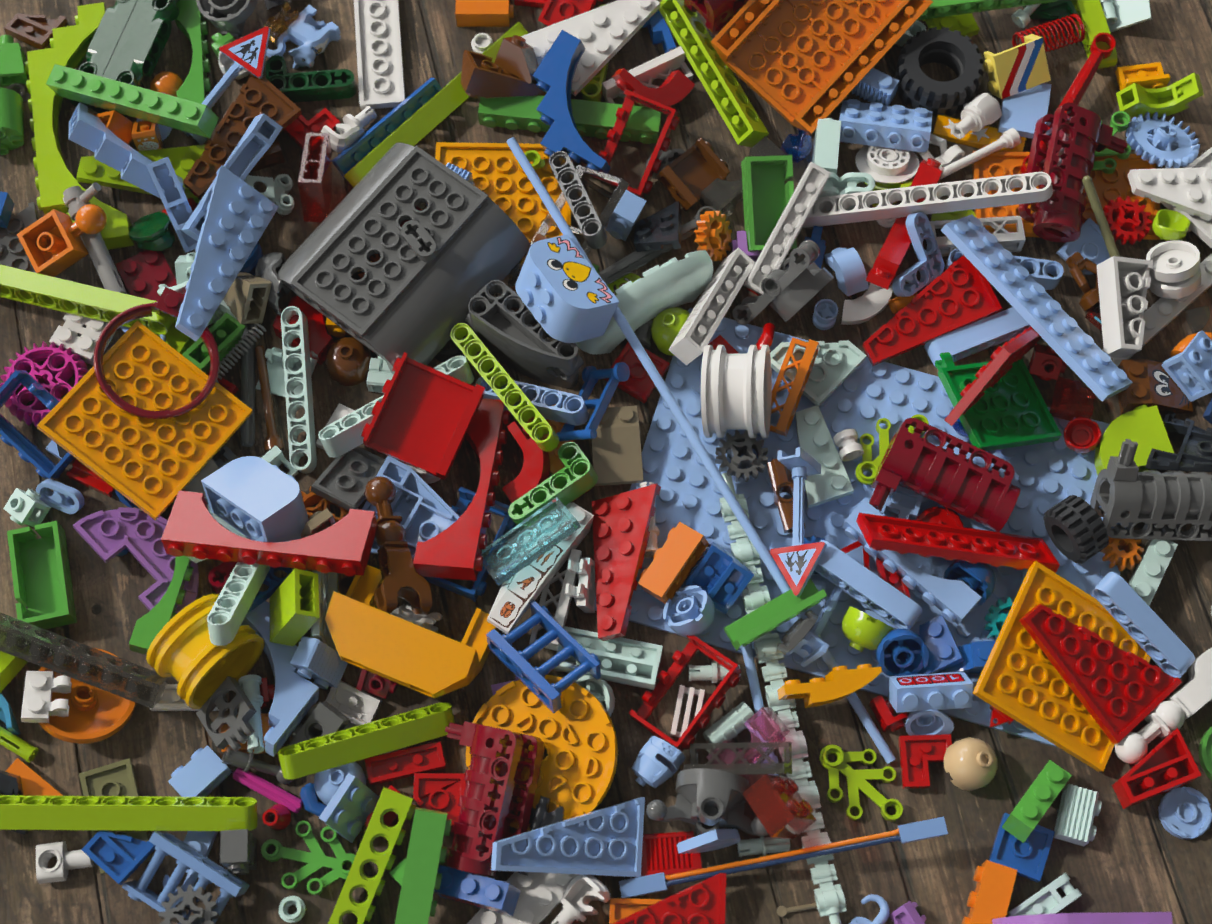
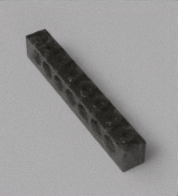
[0,612,169,708]

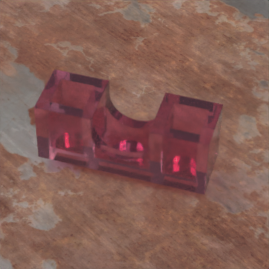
[707,707,790,777]

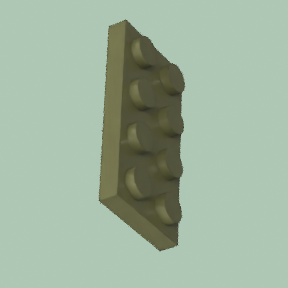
[79,758,153,875]

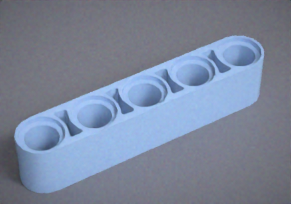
[945,249,1064,290]
[924,307,1030,368]
[475,376,589,426]
[814,540,923,630]
[1093,572,1195,679]

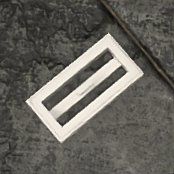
[670,685,705,740]

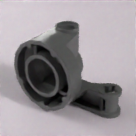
[196,0,292,40]
[733,240,834,324]

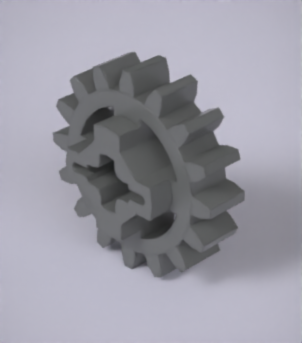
[715,430,768,482]
[158,885,219,924]

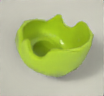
[1152,209,1190,241]

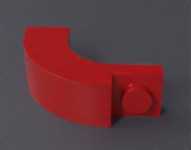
[612,68,695,107]
[502,421,550,503]

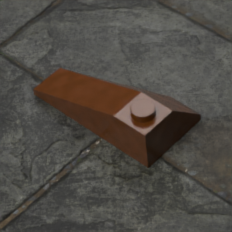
[461,50,547,98]

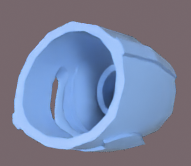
[632,736,685,788]

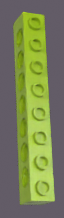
[658,0,769,148]

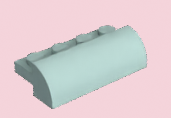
[554,626,663,690]

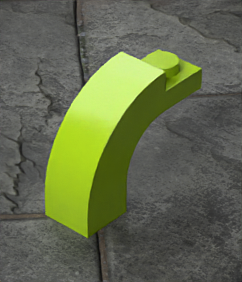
[1116,73,1204,118]

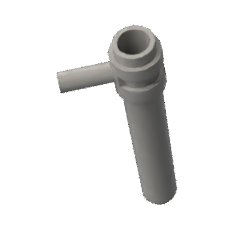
[63,182,127,294]

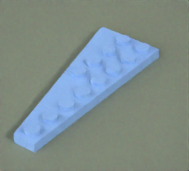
[175,165,279,342]

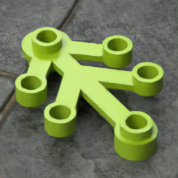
[855,414,929,485]
[819,745,903,821]

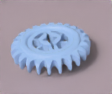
[1125,112,1200,168]

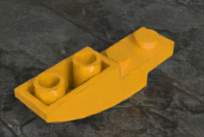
[777,664,882,708]

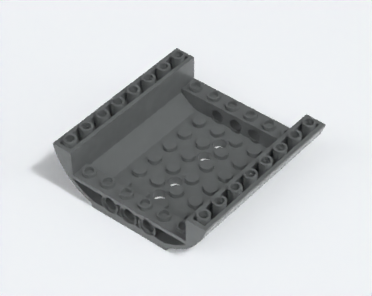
[276,143,531,374]

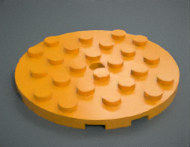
[466,675,618,831]

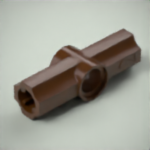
[766,459,806,534]

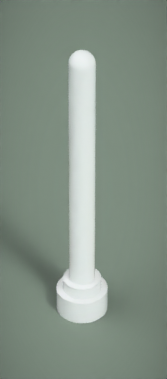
[941,128,1021,179]

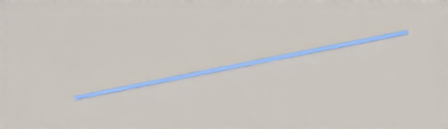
[506,137,896,764]

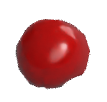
[1064,418,1102,454]

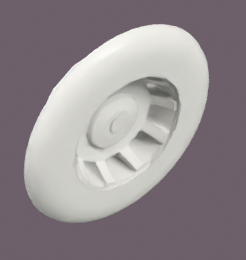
[855,145,919,184]

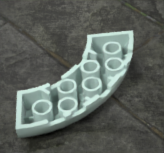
[576,250,713,354]

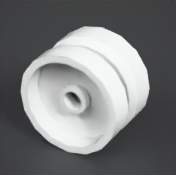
[1146,240,1201,299]

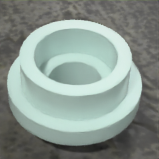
[279,896,306,923]

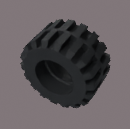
[1043,495,1109,564]

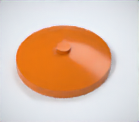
[39,647,137,744]

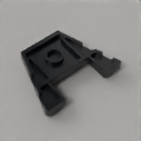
[1146,411,1212,473]

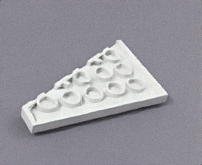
[521,0,660,96]
[1127,167,1212,221]

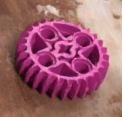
[0,341,88,427]

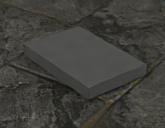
[311,446,385,511]

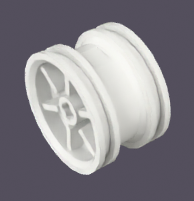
[701,345,772,438]

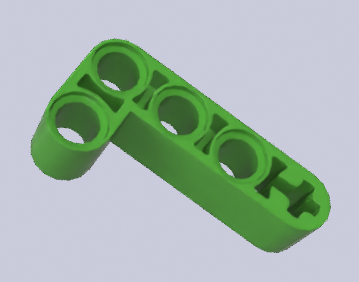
[508,442,598,531]

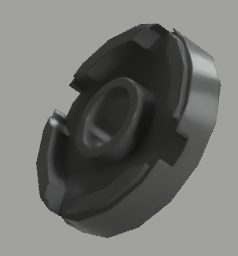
[777,610,818,654]

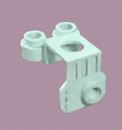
[244,174,294,215]

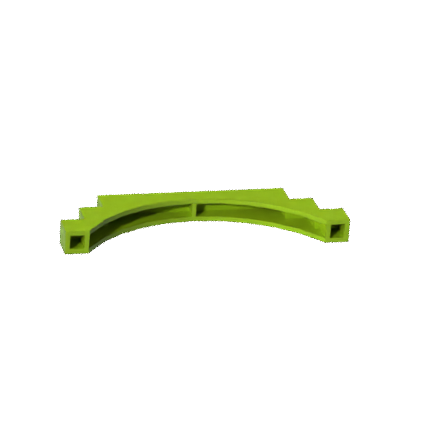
[25,2,134,250]

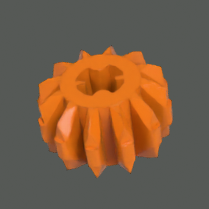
[1100,537,1144,572]

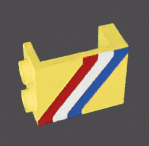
[983,34,1051,99]

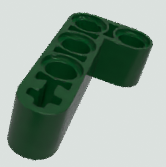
[266,55,357,103]

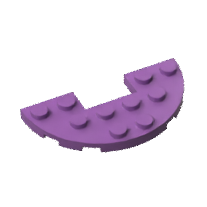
[73,508,199,613]

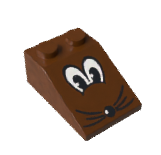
[1118,359,1193,415]

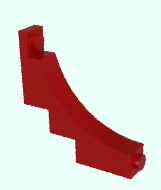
[866,158,945,290]

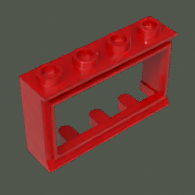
[590,89,680,198]
[629,635,741,752]

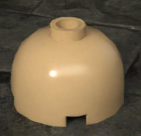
[944,738,997,791]

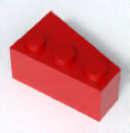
[1112,727,1202,810]

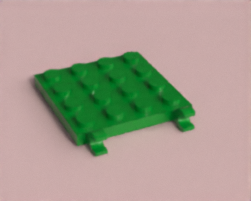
[935,352,1062,451]

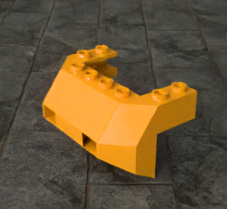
[325,565,499,698]

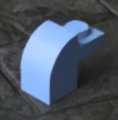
[824,247,869,296]

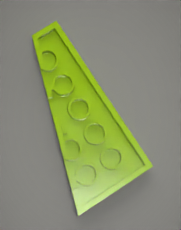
[76,145,205,203]

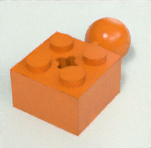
[17,204,107,277]

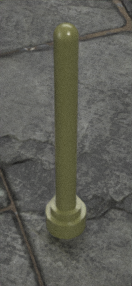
[1082,176,1120,258]

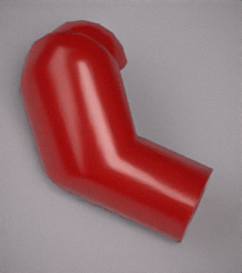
[756,323,775,353]

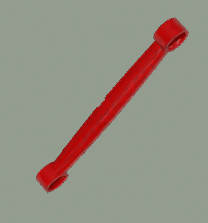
[1020,32,1116,174]

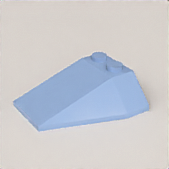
[362,456,460,560]

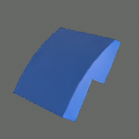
[685,542,754,615]

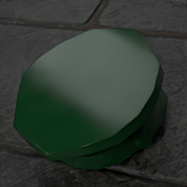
[129,211,175,251]

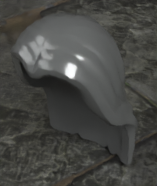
[256,252,286,316]

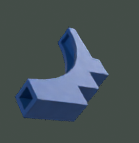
[533,30,611,175]

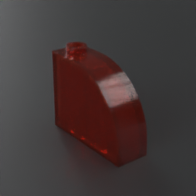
[298,133,332,222]

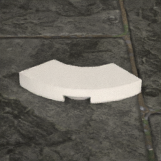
[841,283,893,325]

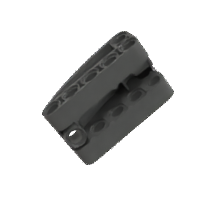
[465,280,584,389]

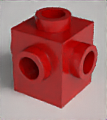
[1029,344,1067,381]

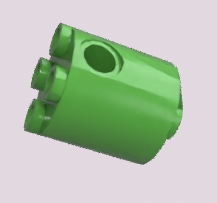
[0,87,24,155]

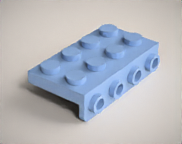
[839,99,933,152]

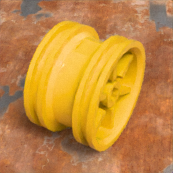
[146,594,265,709]

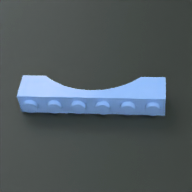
[181,113,283,242]
[842,499,981,625]

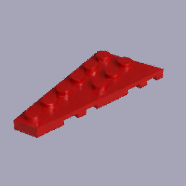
[862,255,1002,366]
[592,483,661,641]

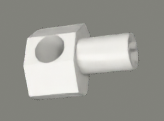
[36,841,94,884]

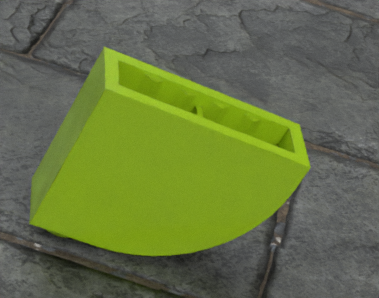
[1094,405,1174,476]

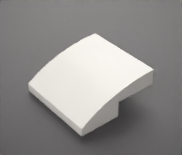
[314,680,383,731]

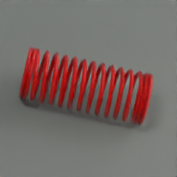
[1012,14,1085,53]

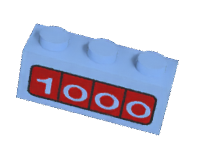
[888,671,973,713]

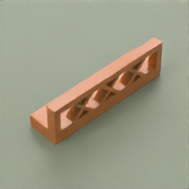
[770,337,820,437]

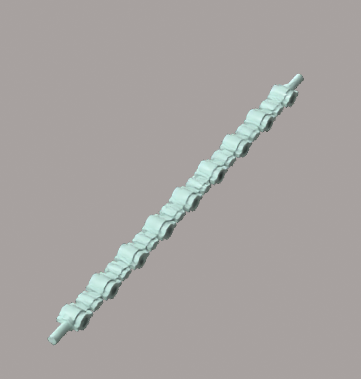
[719,472,847,924]

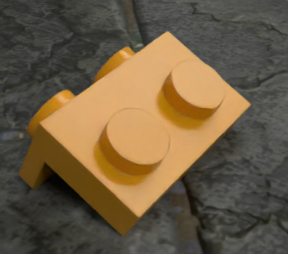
[1115,62,1171,91]

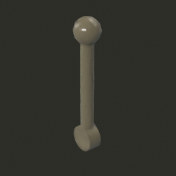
[776,903,817,917]

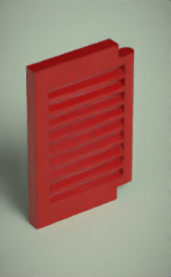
[641,831,702,877]

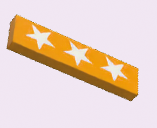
[933,114,1026,152]

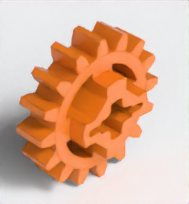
[694,211,732,261]

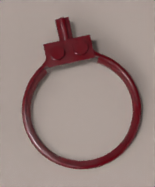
[93,287,220,419]

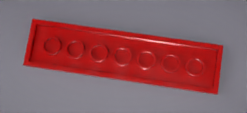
[856,513,1060,573]

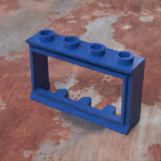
[0,370,75,479]
[422,486,516,602]

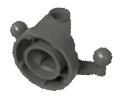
[646,768,772,836]

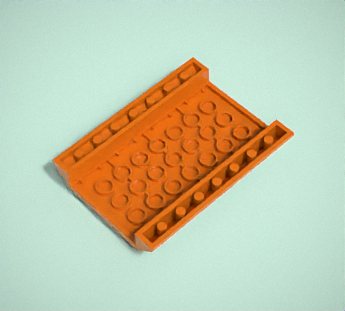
[710,0,933,135]

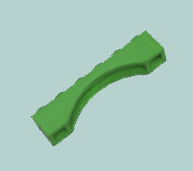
[175,0,212,110]
[129,556,194,655]

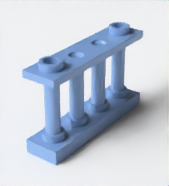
[122,831,250,924]

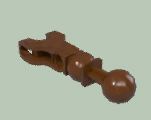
[365,476,432,614]

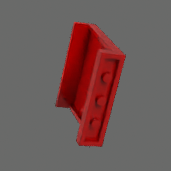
[361,352,485,480]

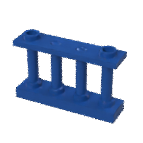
[486,600,601,713]

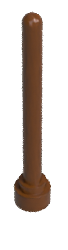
[255,345,284,453]

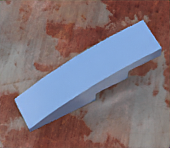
[146,157,198,253]

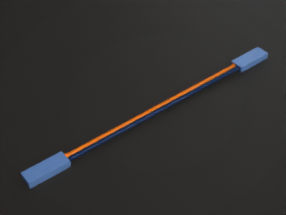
[619,817,948,898]

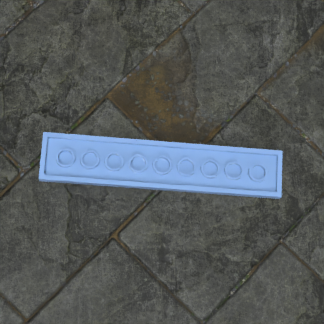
[941,215,1133,401]

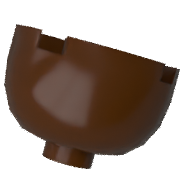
[325,337,372,386]

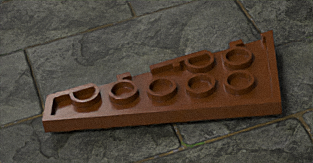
[183,73,302,200]

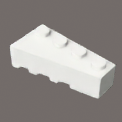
[1097,256,1153,358]

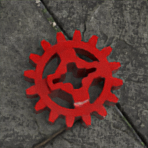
[1103,196,1152,245]

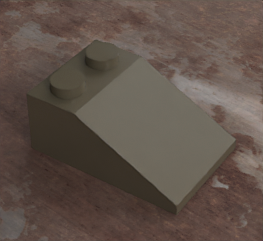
[589,406,643,486]

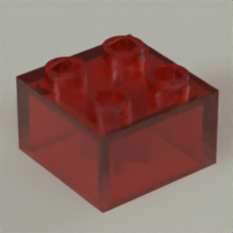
[742,774,816,839]

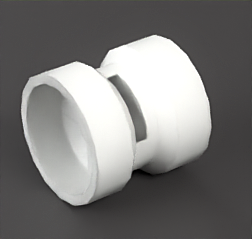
[833,429,864,462]

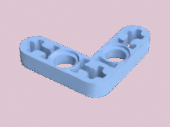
[892,212,944,297]

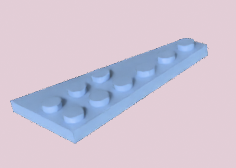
[491,797,645,877]

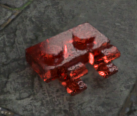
[1049,376,1096,421]

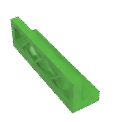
[724,578,827,651]

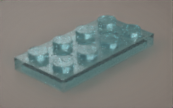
[481,497,581,586]

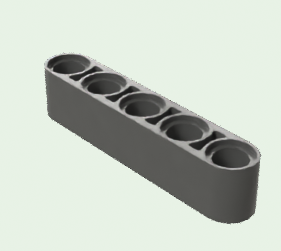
[549,151,607,249]

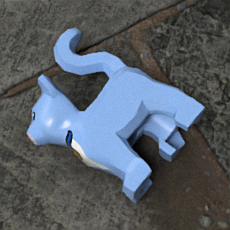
[266,5,341,69]

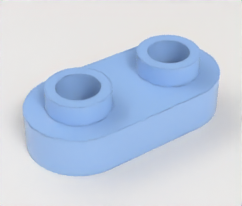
[36,479,84,514]

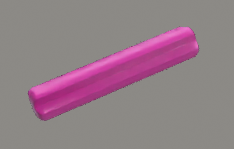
[233,767,303,813]

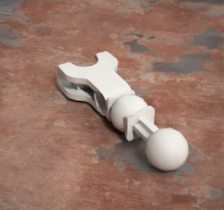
[1115,647,1212,764]

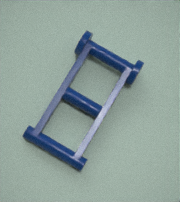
[557,362,630,442]

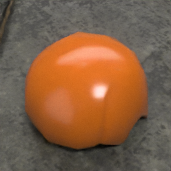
[150,71,184,97]

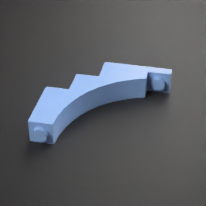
[68,102,185,198]
[241,601,319,757]

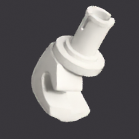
[952,93,1002,139]
[321,106,377,153]
[551,875,610,924]

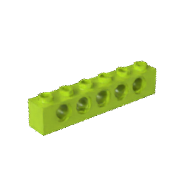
[328,787,416,924]

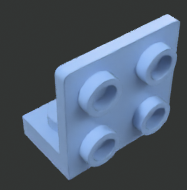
[1161,330,1212,402]

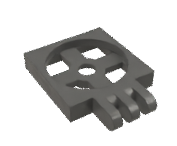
[196,676,257,751]

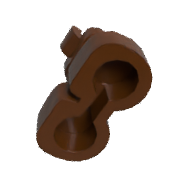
[1066,252,1100,311]

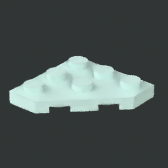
[770,340,867,406]

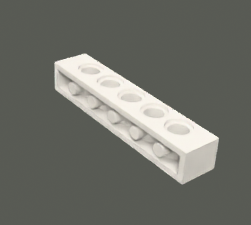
[669,248,755,365]

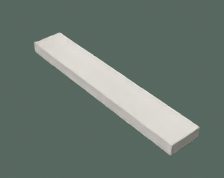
[744,162,831,295]

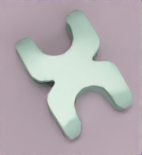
[819,172,875,213]

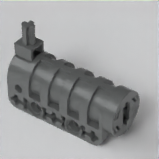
[1090,439,1212,541]

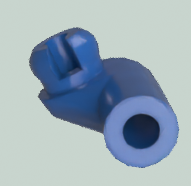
[300,783,327,817]

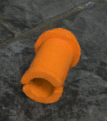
[888,292,918,314]

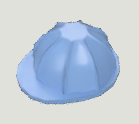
[905,709,954,735]

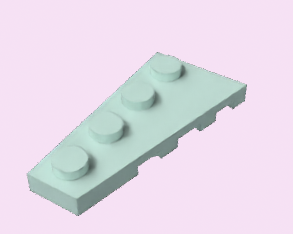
[795,405,854,509]

